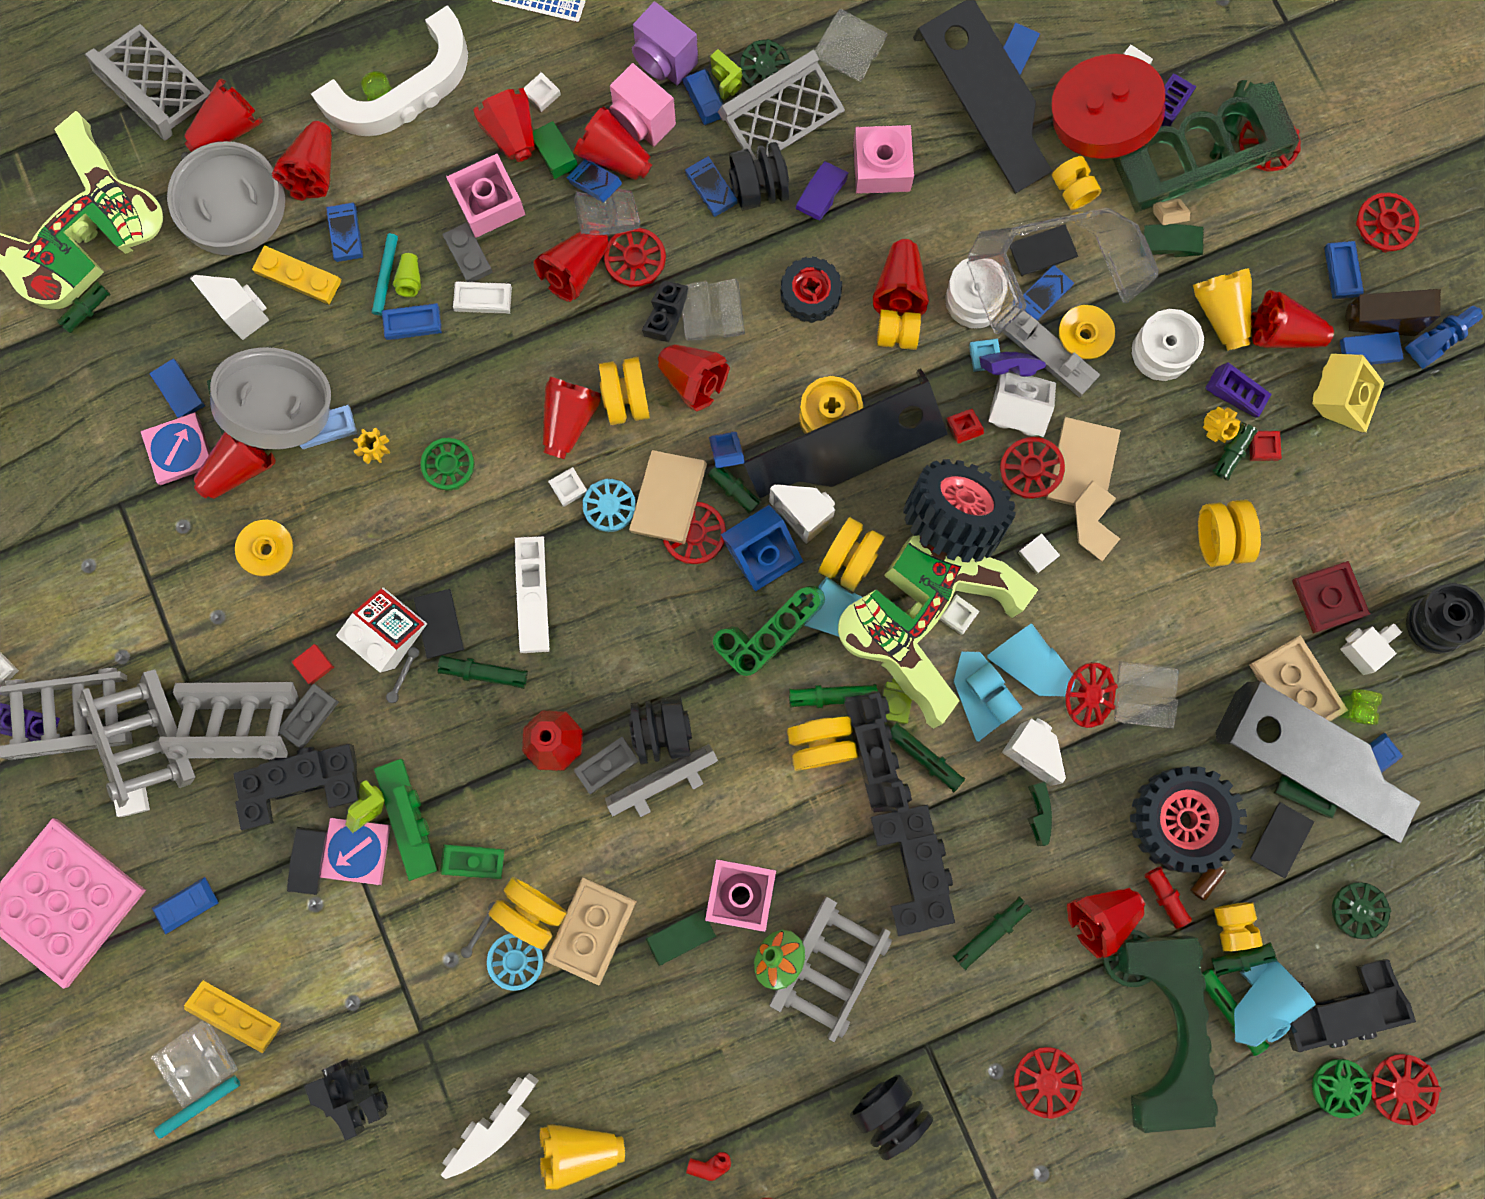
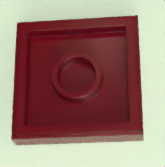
[1292,561,1370,634]

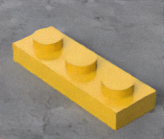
[252,245,341,305]
[184,980,281,1053]

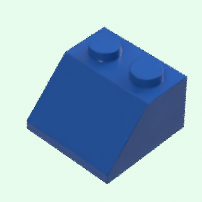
[721,505,803,591]

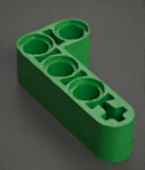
[713,585,825,676]

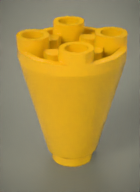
[1193,268,1252,351]
[540,1124,625,1191]

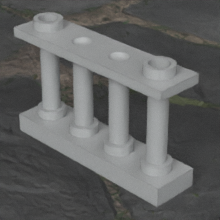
[0,668,133,760]
[77,669,195,808]
[159,682,299,760]
[769,896,892,1042]

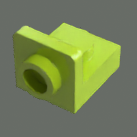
[710,49,742,100]
[882,678,912,724]
[345,780,384,833]

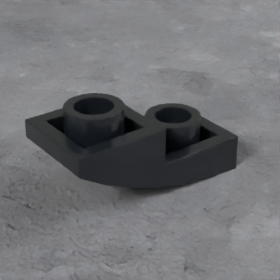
[642,280,689,342]
[287,827,328,895]

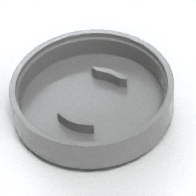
[167,141,285,255]
[210,347,331,449]

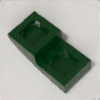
[1144,224,1204,257]
[1027,781,1052,846]
[646,909,716,966]

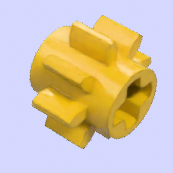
[1203,406,1241,443]
[353,428,390,464]

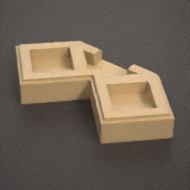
[1074,481,1120,561]

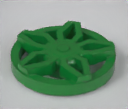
[1312,1058,1372,1119]

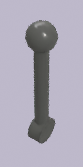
[386,647,419,703]
[461,902,495,958]

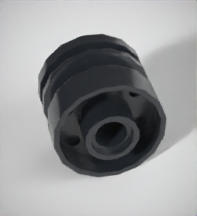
[729,142,789,211]
[1406,583,1485,654]
[629,695,692,765]
[850,1075,933,1160]

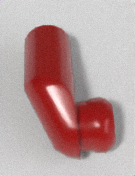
[686,1152,731,1181]

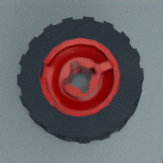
[780,256,842,323]

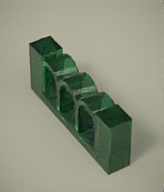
[1112,81,1300,213]

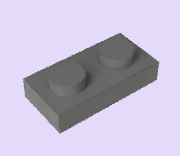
[442,222,493,282]
[279,684,339,749]
[574,737,639,795]

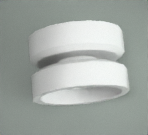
[945,256,1012,328]
[1132,309,1204,381]

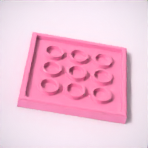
[0,818,146,989]

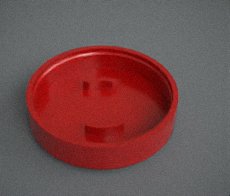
[1052,54,1165,159]

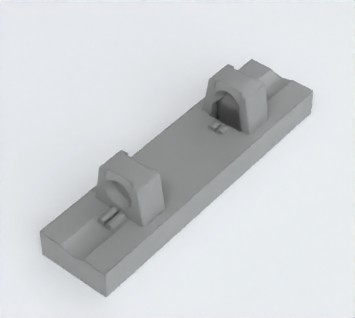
[995,303,1100,398]
[605,744,718,817]

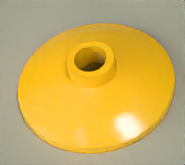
[1059,305,1115,359]
[235,520,293,576]

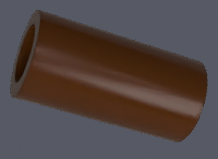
[1190,867,1226,901]

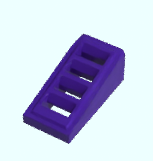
[1161,73,1196,131]
[1205,362,1272,418]

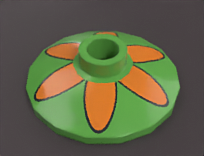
[754,930,805,990]

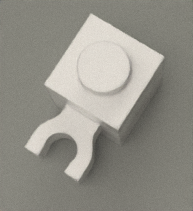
[1340,624,1402,676]

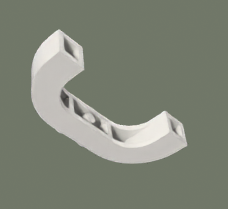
[311,5,468,136]

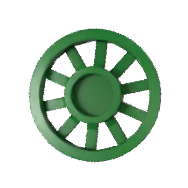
[421,438,475,491]

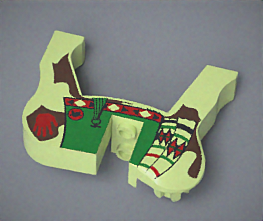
[0,111,163,309]
[838,535,1038,729]

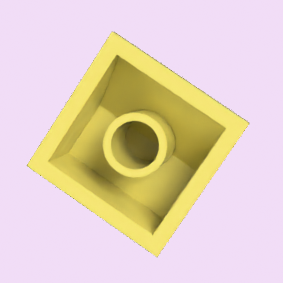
[1312,354,1384,432]

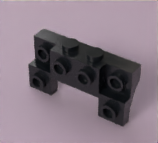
[843,691,912,813]
[233,744,360,831]
[870,805,955,936]
[1287,959,1416,1052]
[304,1058,388,1141]

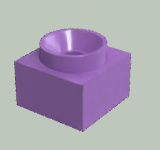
[632,1,698,85]

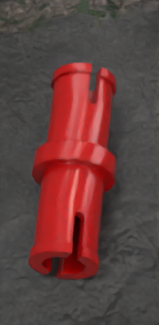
[1144,866,1192,929]

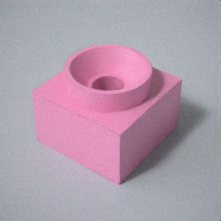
[608,63,676,147]
[853,125,914,194]
[447,154,525,238]
[705,860,776,932]

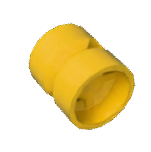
[1052,156,1102,210]
[877,310,921,350]
[1214,902,1263,951]

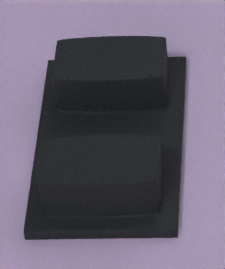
[1008,224,1078,276]
[414,589,464,659]
[1250,802,1315,879]

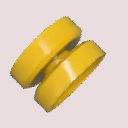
[599,357,650,425]
[799,376,863,434]
[1198,499,1261,567]
[818,517,885,592]
[787,716,859,771]
[488,877,567,950]

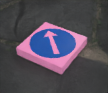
[141,413,210,485]
[320,818,391,885]

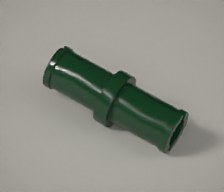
[56,281,111,333]
[1212,422,1258,481]
[708,466,762,514]
[1211,942,1277,977]

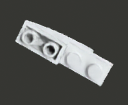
[515,536,549,653]
[441,1073,539,1179]

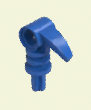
[1405,306,1483,370]

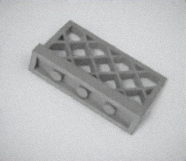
[85,24,210,141]
[718,50,845,160]

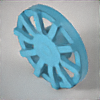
[582,479,636,532]
[487,933,544,991]

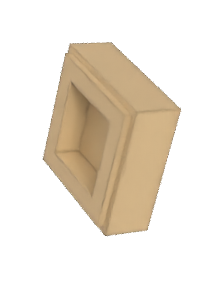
[1153,199,1190,225]

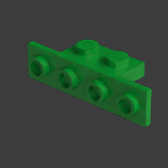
[374,759,438,881]

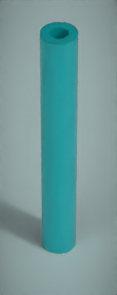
[371,233,398,316]
[154,1075,240,1139]

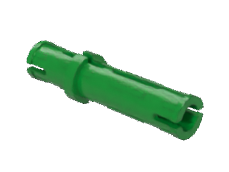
[789,684,878,708]
[1196,968,1269,1056]

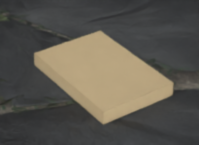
[1046,417,1121,506]
[629,450,707,544]
[1249,635,1348,721]
[545,877,637,986]

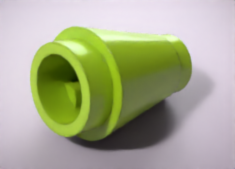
[393,253,421,297]

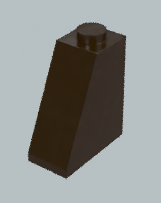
[1345,289,1441,336]

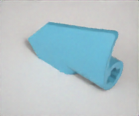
[804,577,863,637]
[987,624,1076,697]
[954,651,1023,741]
[1234,961,1316,1047]

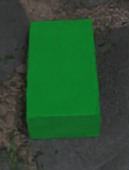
[533,121,578,179]
[440,844,505,879]

